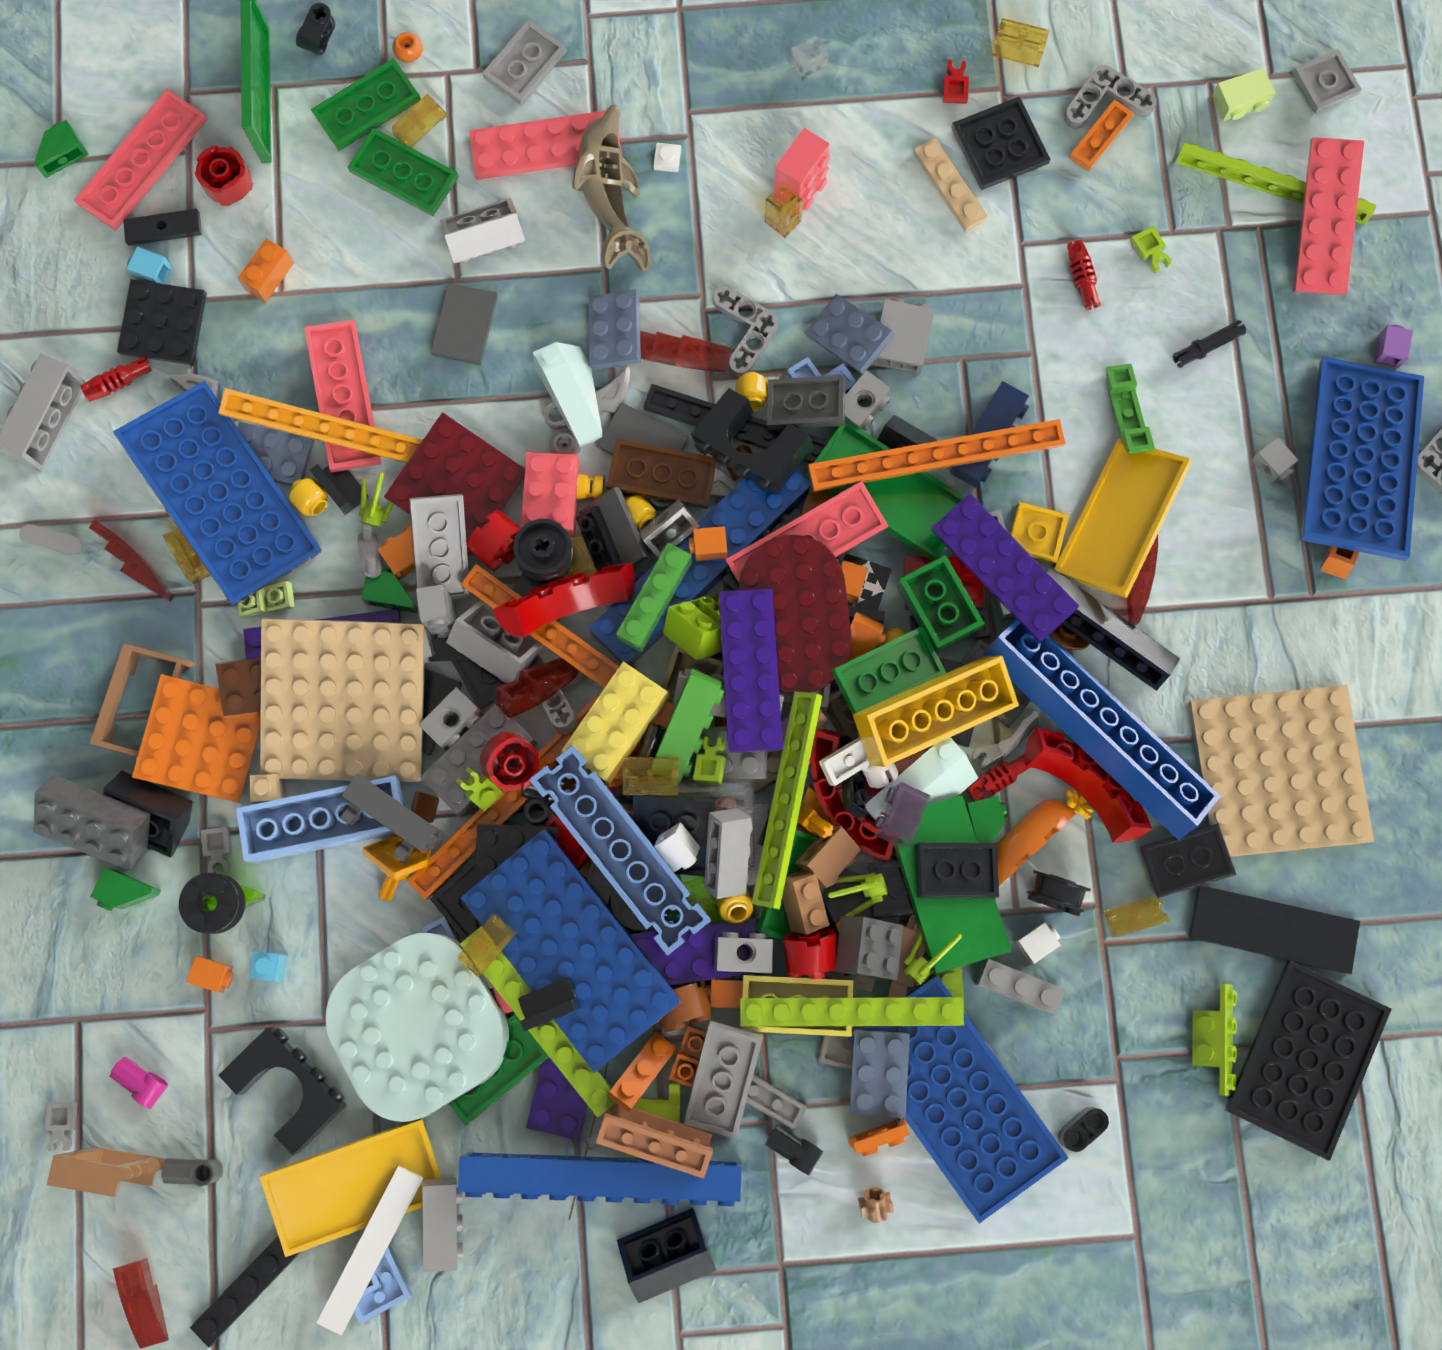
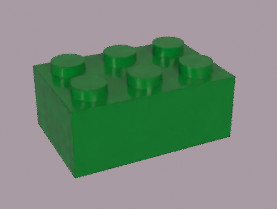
[896,555,985,653]

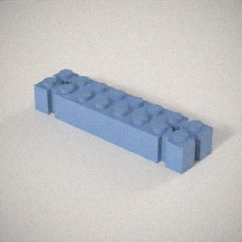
[529,745,711,956]

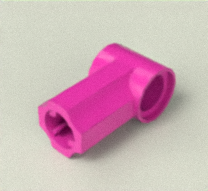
[109,1057,168,1109]

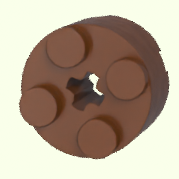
[658,981,713,1033]

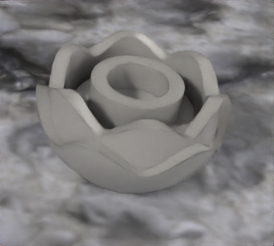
[549,431,581,455]

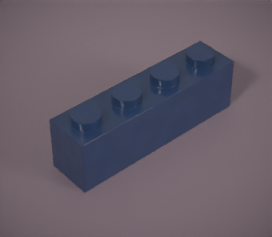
[949,381,1029,488]

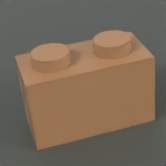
[794,826,861,888]
[782,871,829,935]

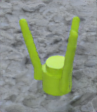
[359,472,394,528]
[828,872,888,917]
[903,932,962,986]

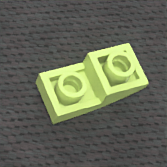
[237,581,295,617]

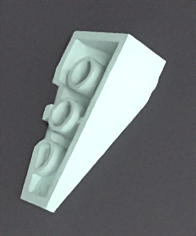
[533,342,603,447]
[866,737,978,827]

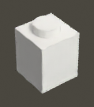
[654,822,700,872]
[1015,923,1061,964]

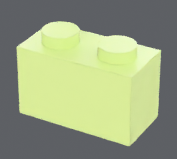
[1212,68,1275,121]

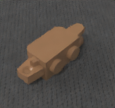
[886,915,928,998]

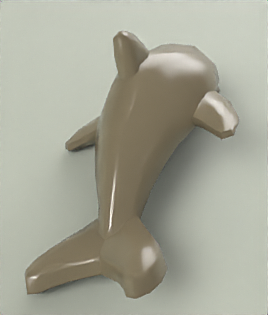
[572,104,651,272]

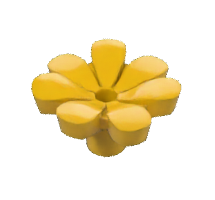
[1065,789,1093,819]

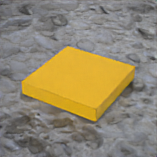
[1010,502,1069,565]

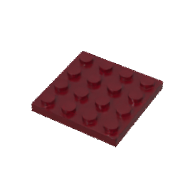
[384,412,525,556]

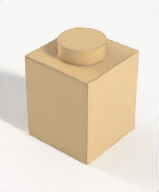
[250,774,285,804]

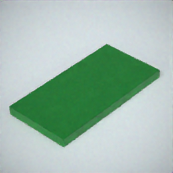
[240,0,272,163]
[804,419,965,562]
[885,795,1012,974]

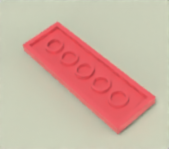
[74,89,208,231]
[469,110,621,180]
[1293,137,1364,295]
[304,320,382,472]
[725,481,888,583]

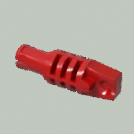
[1067,240,1101,310]
[80,356,152,402]
[966,752,1030,802]

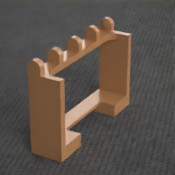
[90,643,195,758]
[47,1147,165,1197]

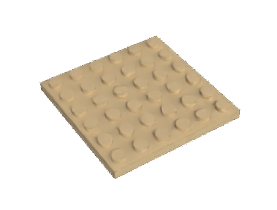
[260,618,425,782]
[1188,685,1374,857]

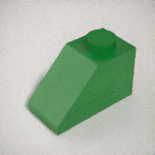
[34,119,89,178]
[361,567,418,613]
[966,796,1007,843]
[90,867,161,911]

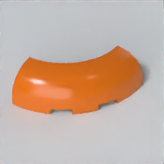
[997,800,1076,885]

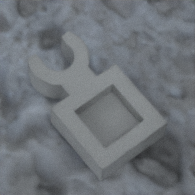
[200,826,232,873]
[45,1102,77,1151]

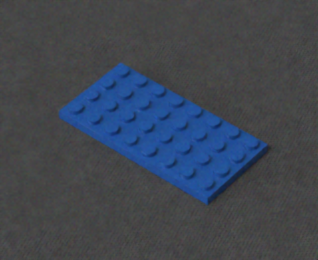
[1301,356,1424,561]
[113,381,322,606]
[461,829,682,1073]
[848,974,1069,1224]

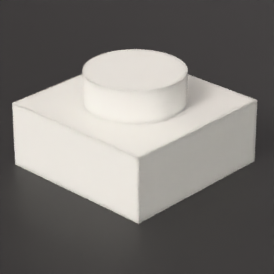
[654,143,681,172]

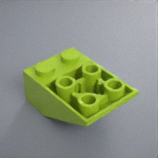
[663,593,722,660]

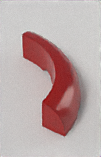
[493,562,635,637]
[1025,727,1152,843]
[810,729,894,862]

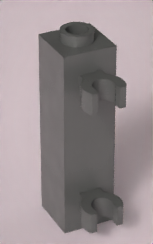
[340,774,441,863]

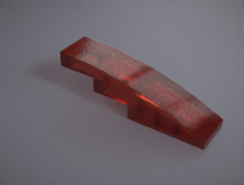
[640,331,731,373]
[89,520,174,602]
[1126,534,1158,626]

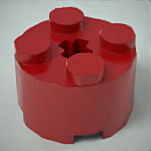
[195,145,253,206]
[466,510,521,572]
[480,731,540,791]
[783,927,838,979]

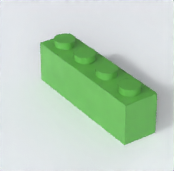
[616,543,692,653]
[649,668,724,784]

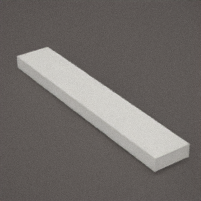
[316,1165,423,1336]

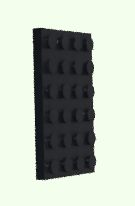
[1224,960,1392,1161]

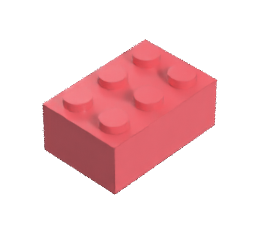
[774,127,830,217]
[521,452,581,538]

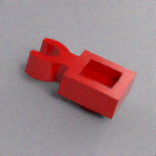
[943,60,969,104]

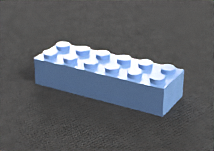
[236,776,405,863]

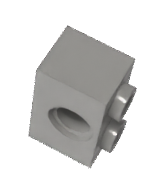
[845,370,891,430]
[639,499,699,559]
[419,687,483,751]
[714,932,773,973]

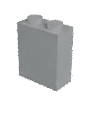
[871,298,935,374]

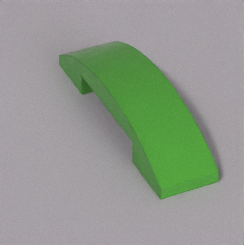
[1106,364,1155,454]

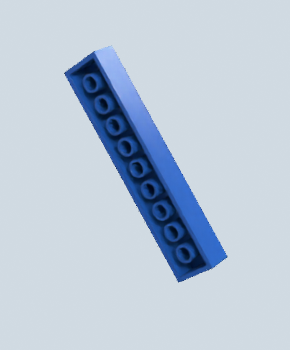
[588,471,811,666]
[983,619,1221,840]
[458,1152,742,1207]

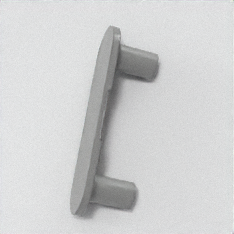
[19,524,82,555]
[358,524,382,578]

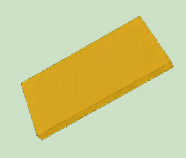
[1054,438,1191,598]
[260,1118,442,1257]

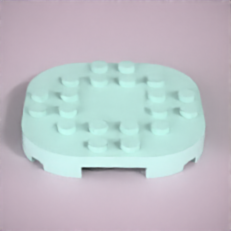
[326,933,509,1122]

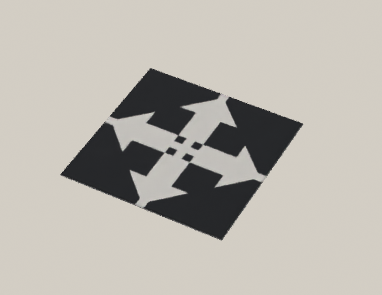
[841,554,892,610]

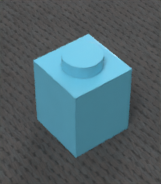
[126,247,172,284]
[249,951,288,982]

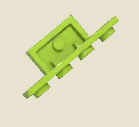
[1192,983,1237,1096]

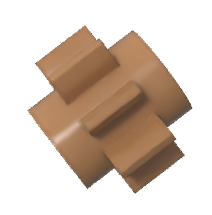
[858,1187,894,1223]

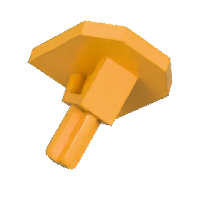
[796,786,834,838]
[362,834,431,901]

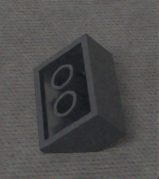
[103,770,193,858]
[617,1208,716,1303]

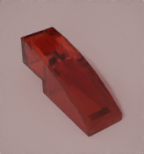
[495,658,579,718]
[113,1258,169,1349]

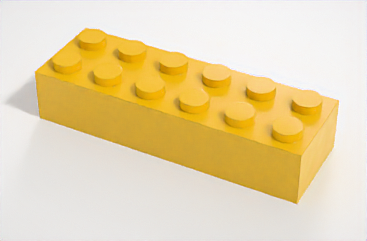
[852,656,1019,767]

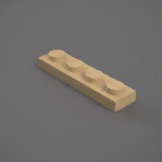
[913,138,988,232]

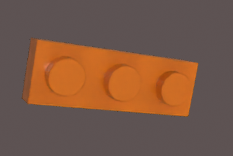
[1069,99,1134,172]
[607,1032,677,1113]

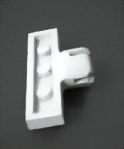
[819,737,898,789]

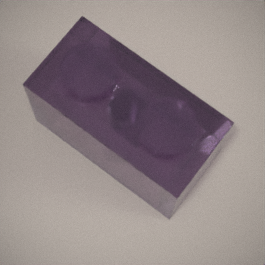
[875,782,931,849]

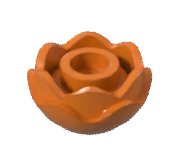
[392,32,423,63]

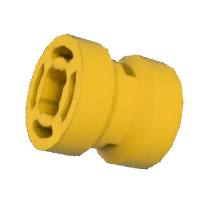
[577,474,605,500]

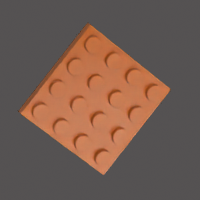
[132,674,261,803]

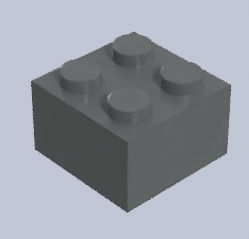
[835,916,903,980]

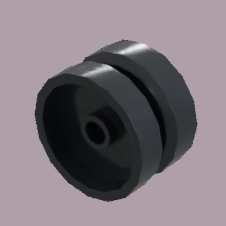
[513,519,573,584]

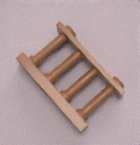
[596,1103,713,1179]

